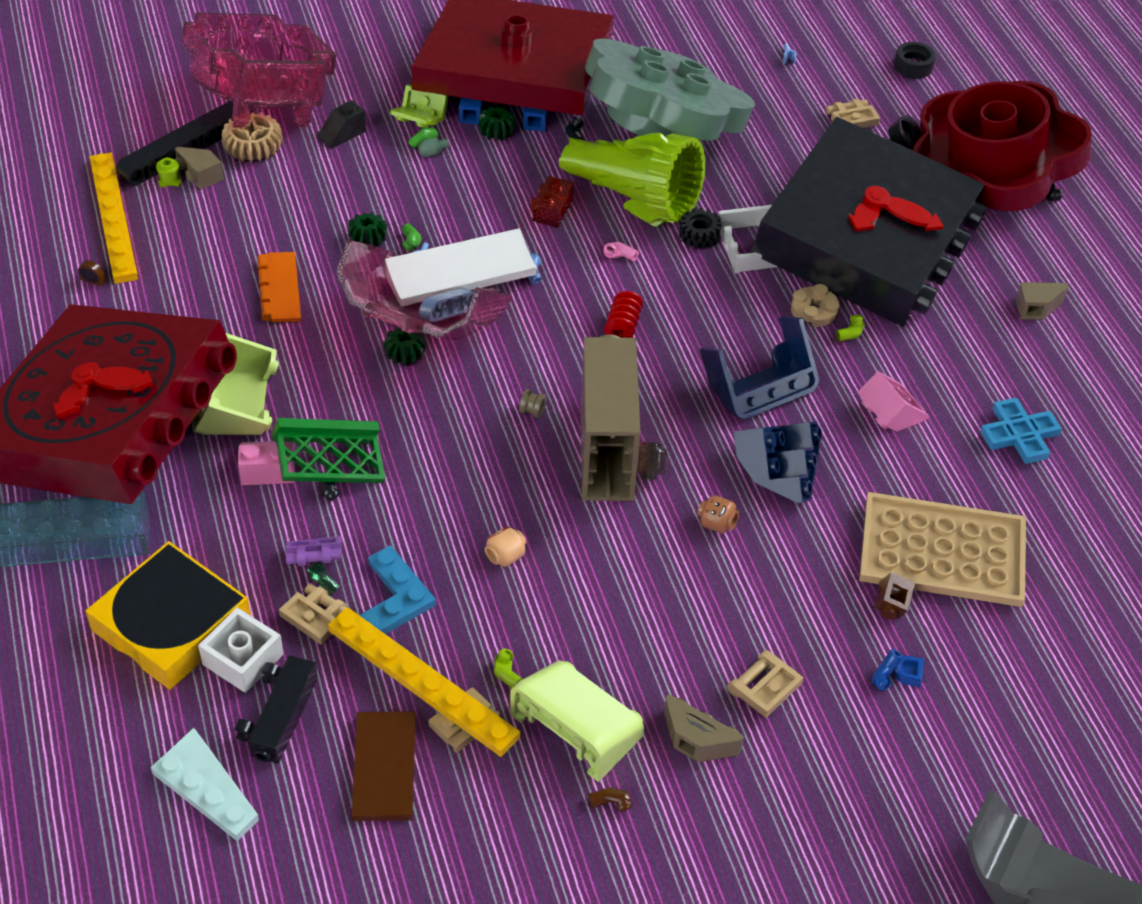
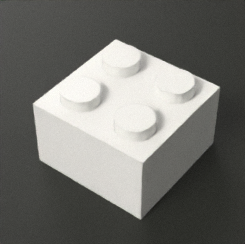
[198,608,284,693]

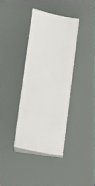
[385,228,537,307]

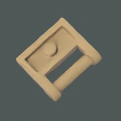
[727,650,804,718]

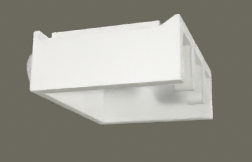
[718,205,777,273]

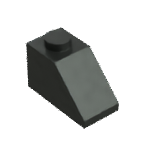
[317,100,366,149]

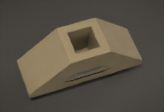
[664,694,744,762]

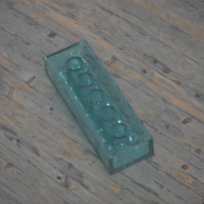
[0,492,150,567]

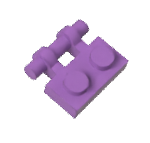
[286,536,342,566]

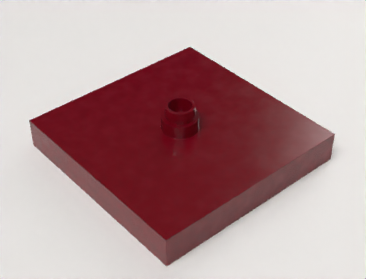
[411,0,614,116]

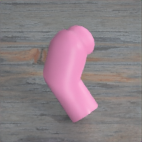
[603,242,639,261]

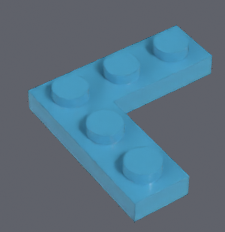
[359,545,436,634]

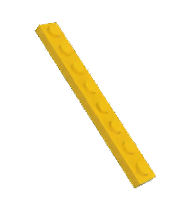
[89,152,139,284]
[328,607,520,757]

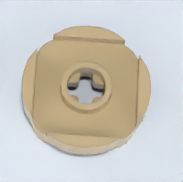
[791,284,839,327]

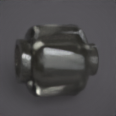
[637,442,667,480]

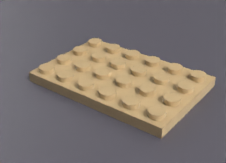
[859,492,1026,607]

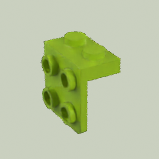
[390,84,449,128]

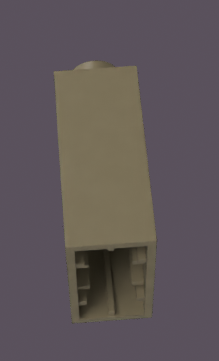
[580,335,640,501]

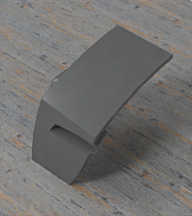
[966,790,1142,904]

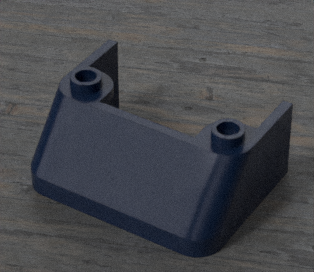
[699,316,819,419]

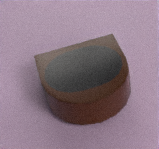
[78,260,105,286]

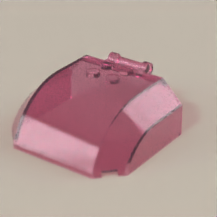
[336,239,512,340]

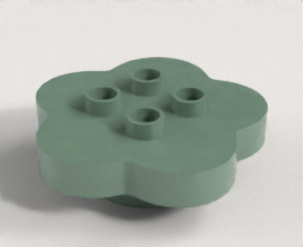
[585,39,755,141]

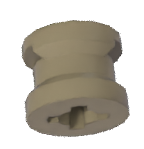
[519,389,547,418]

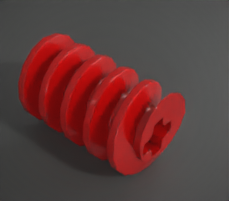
[604,291,643,338]

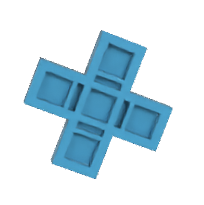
[980,397,1062,464]

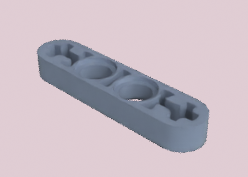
[419,288,475,322]

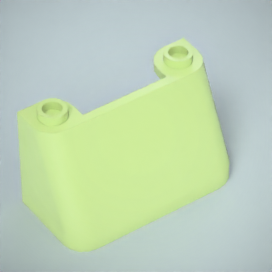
[192,333,279,435]
[510,660,644,782]

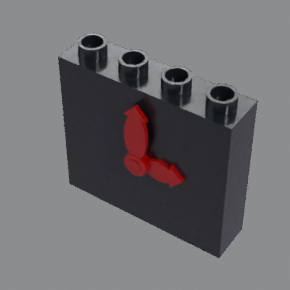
[752,116,988,327]

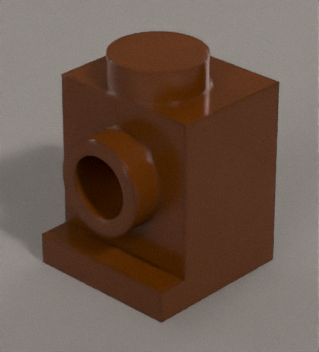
[874,572,915,619]

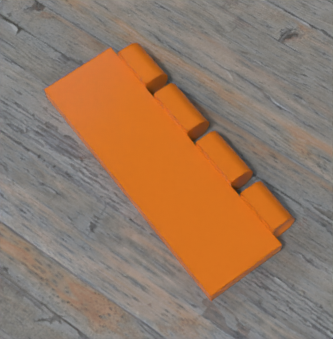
[257,252,301,322]

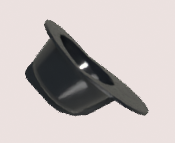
[888,115,921,150]

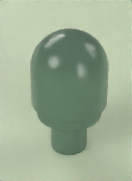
[418,138,449,158]

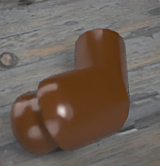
[587,787,632,812]

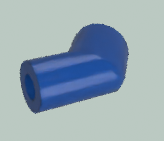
[871,649,903,691]

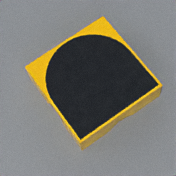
[85,541,251,690]

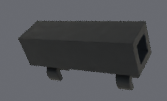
[234,655,318,764]

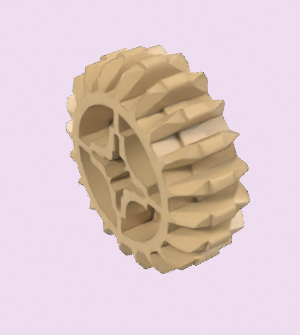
[222,112,283,162]

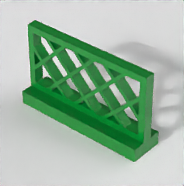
[271,418,386,483]

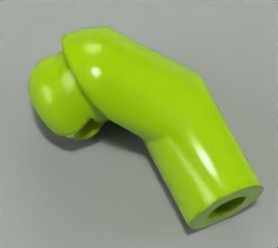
[494,649,523,688]

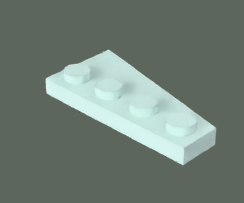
[151,728,259,841]

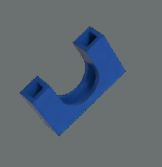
[459,97,549,132]

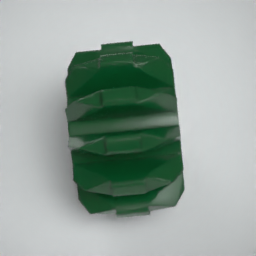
[478,106,516,141]
[348,211,387,250]
[384,324,426,366]

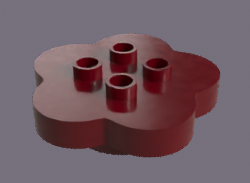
[913,81,1092,211]

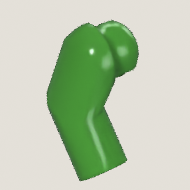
[408,128,438,150]
[402,223,422,252]

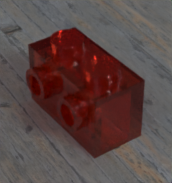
[530,176,574,228]

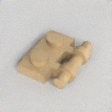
[825,99,880,128]
[279,583,347,645]

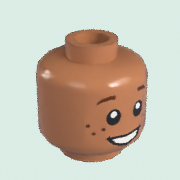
[698,495,739,534]

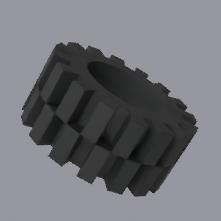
[679,208,722,249]

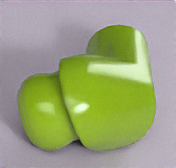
[835,314,865,342]

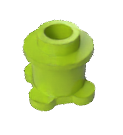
[156,158,181,188]

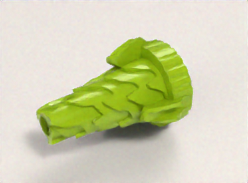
[559,133,706,227]

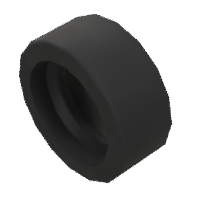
[894,42,936,79]

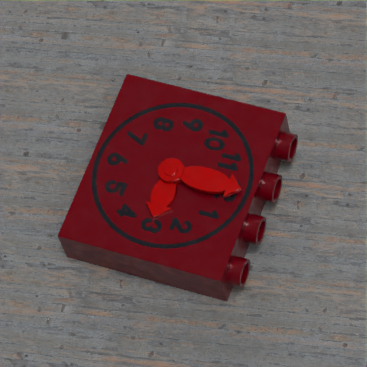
[0,304,237,505]

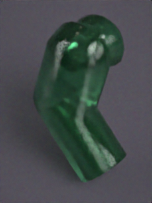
[307,562,340,596]

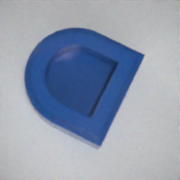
[893,656,924,687]

